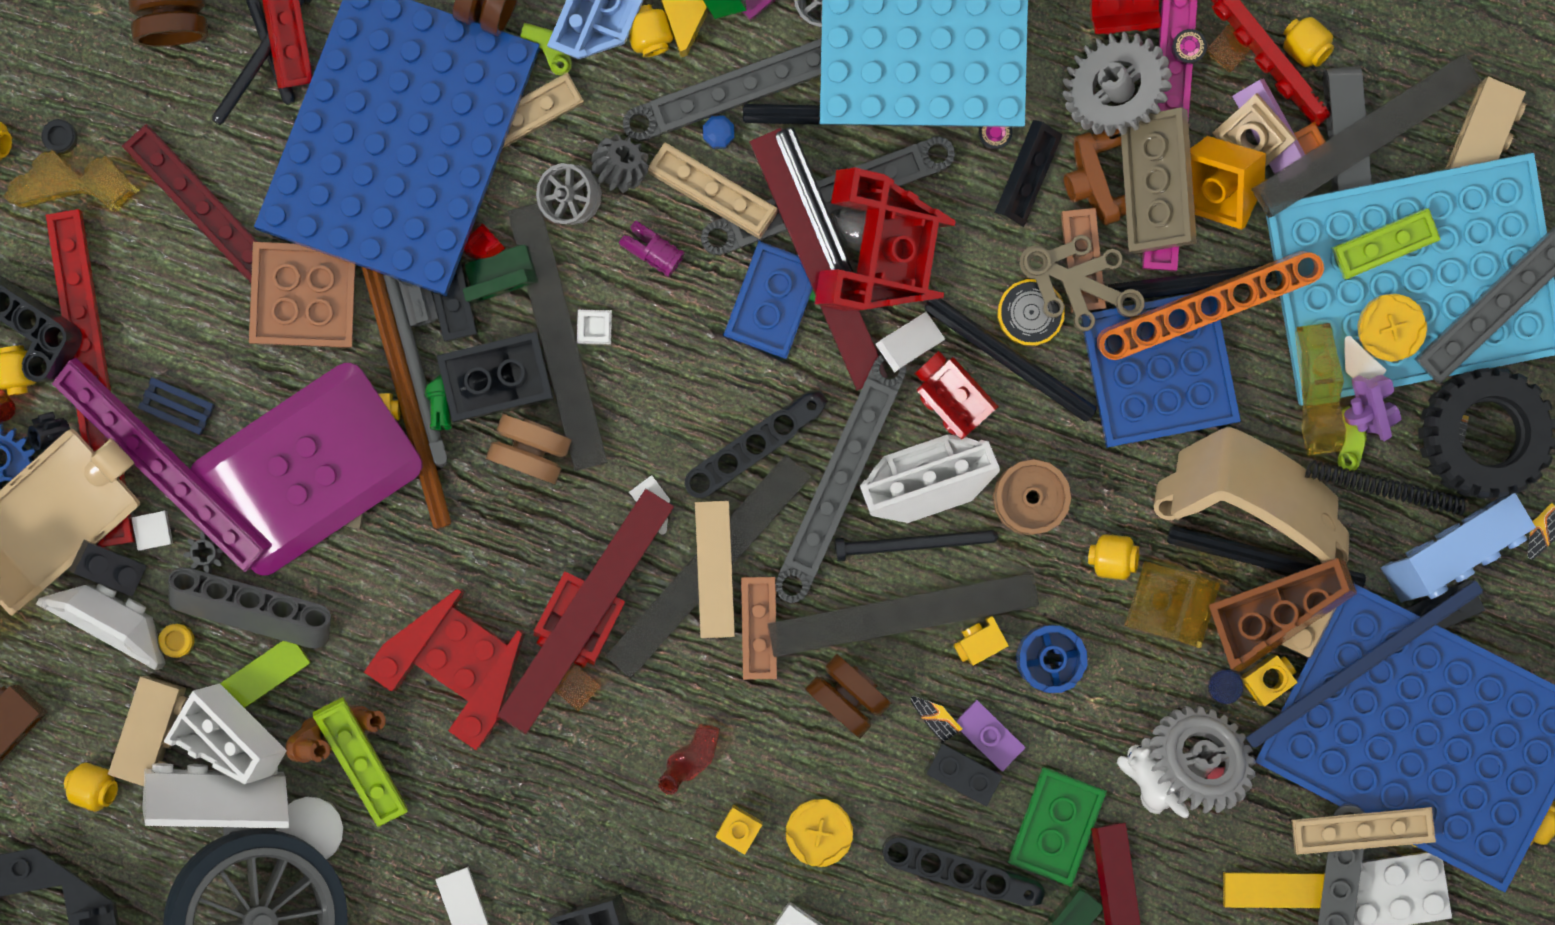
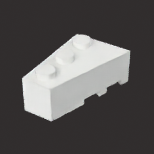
[164,684,287,784]

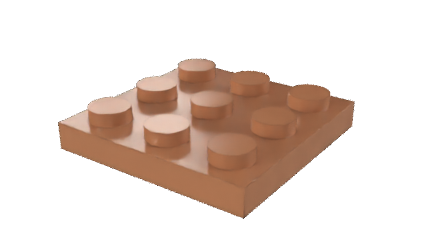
[249,242,356,348]

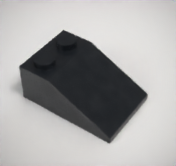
[437,332,554,422]

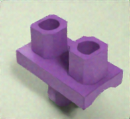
[1344,375,1402,441]

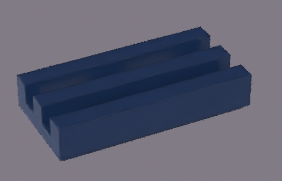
[138,377,215,436]

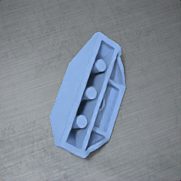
[547,0,644,59]

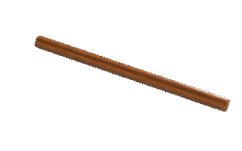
[362,267,451,529]

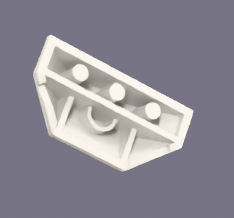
[860,434,1000,523]
[36,583,165,670]

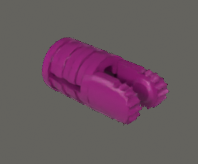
[618,220,685,278]

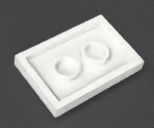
[1353,851,1452,925]

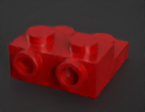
[533,571,625,667]

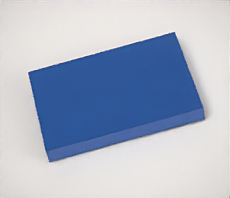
[723,241,812,360]

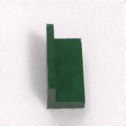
[462,244,538,303]
[1043,885,1103,925]

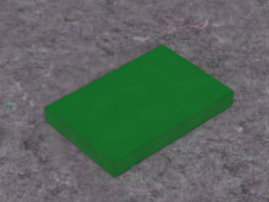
[1007,767,1107,887]

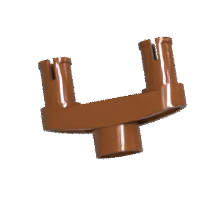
[1063,129,1126,225]
[285,705,386,763]

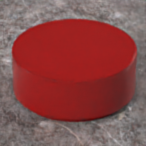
[914,351,947,382]

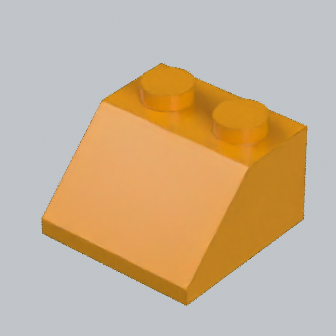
[1190,136,1266,230]

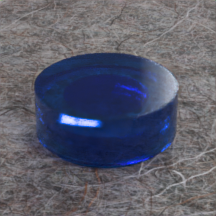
[1208,670,1243,704]

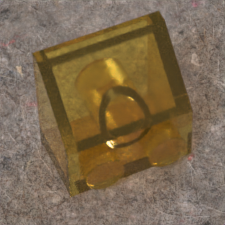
[1125,561,1220,649]

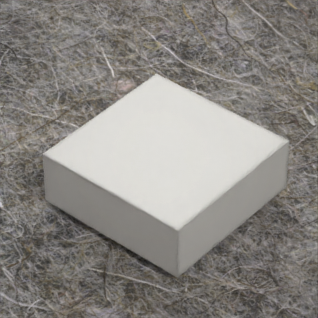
[577,310,612,345]
[131,511,173,551]

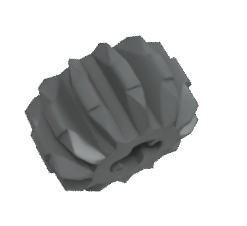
[591,133,649,193]

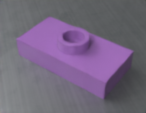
[956,700,1026,772]

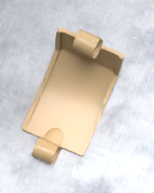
[1154,427,1350,564]
[0,428,140,615]

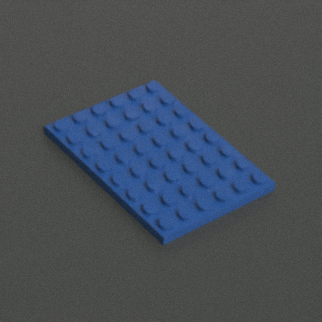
[254,0,540,296]
[1255,584,1555,892]

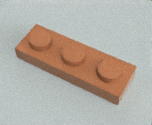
[1061,208,1106,313]
[741,577,777,680]

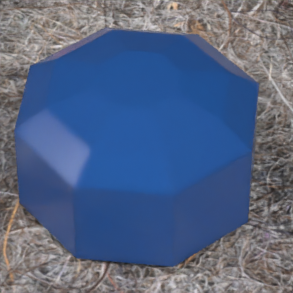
[703,116,735,149]

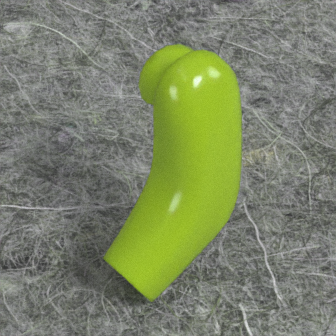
[520,23,572,76]
[1335,406,1366,472]

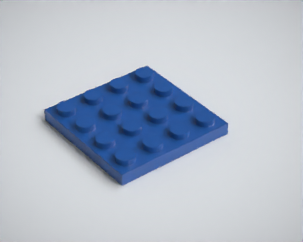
[1080,293,1241,448]

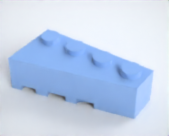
[1380,493,1536,602]

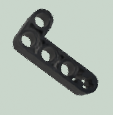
[0,275,82,382]

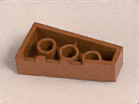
[1209,558,1357,672]

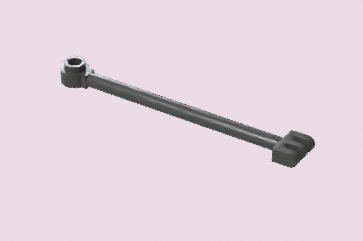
[383,274,448,468]

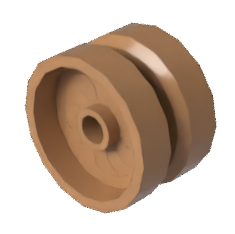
[486,414,572,485]
[992,459,1071,535]

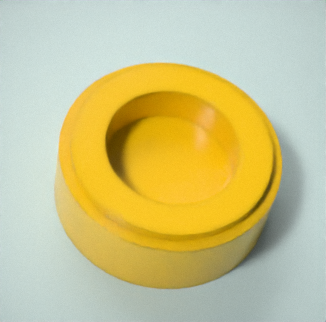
[158,624,195,658]

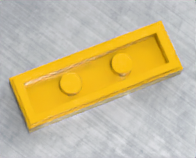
[1223,872,1325,908]

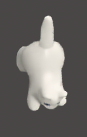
[1117,738,1189,818]

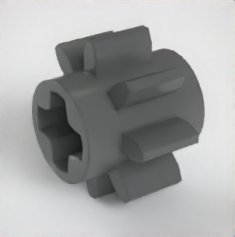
[183,531,225,574]

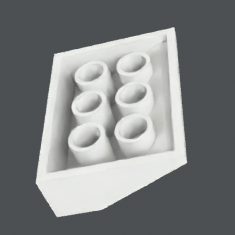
[142,763,289,828]

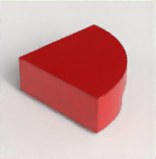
[463,224,505,259]

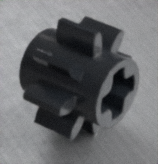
[28,411,70,451]

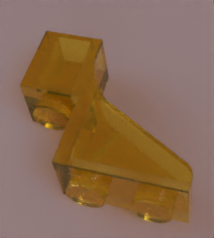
[3,149,140,212]
[1295,323,1346,455]

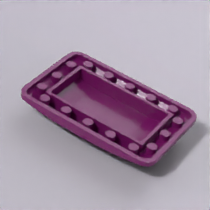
[190,363,422,575]

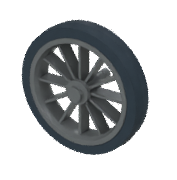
[163,829,348,925]

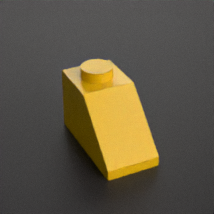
[661,0,708,58]

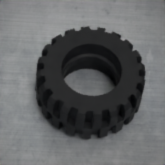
[1418,368,1555,499]

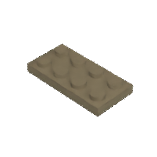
[1121,107,1197,254]

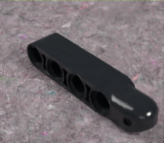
[685,390,828,499]
[882,834,1045,907]

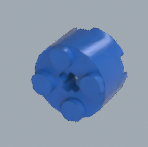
[1016,625,1087,693]

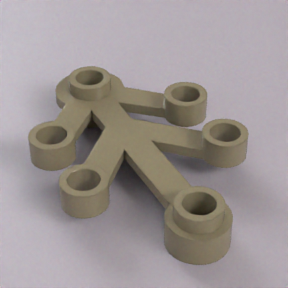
[1019,235,1144,332]

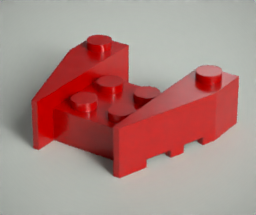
[814,167,956,311]
[364,589,525,750]

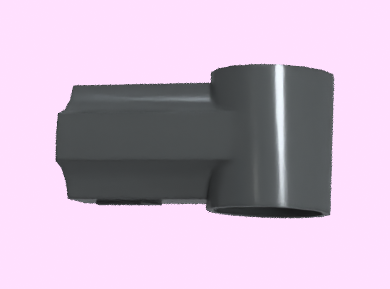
[397,279,439,327]

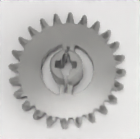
[1062,32,1172,136]
[1148,706,1256,813]

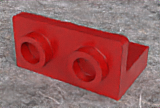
[1090,0,1162,35]

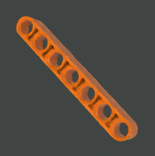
[1097,251,1324,360]

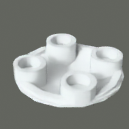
[276,797,343,860]

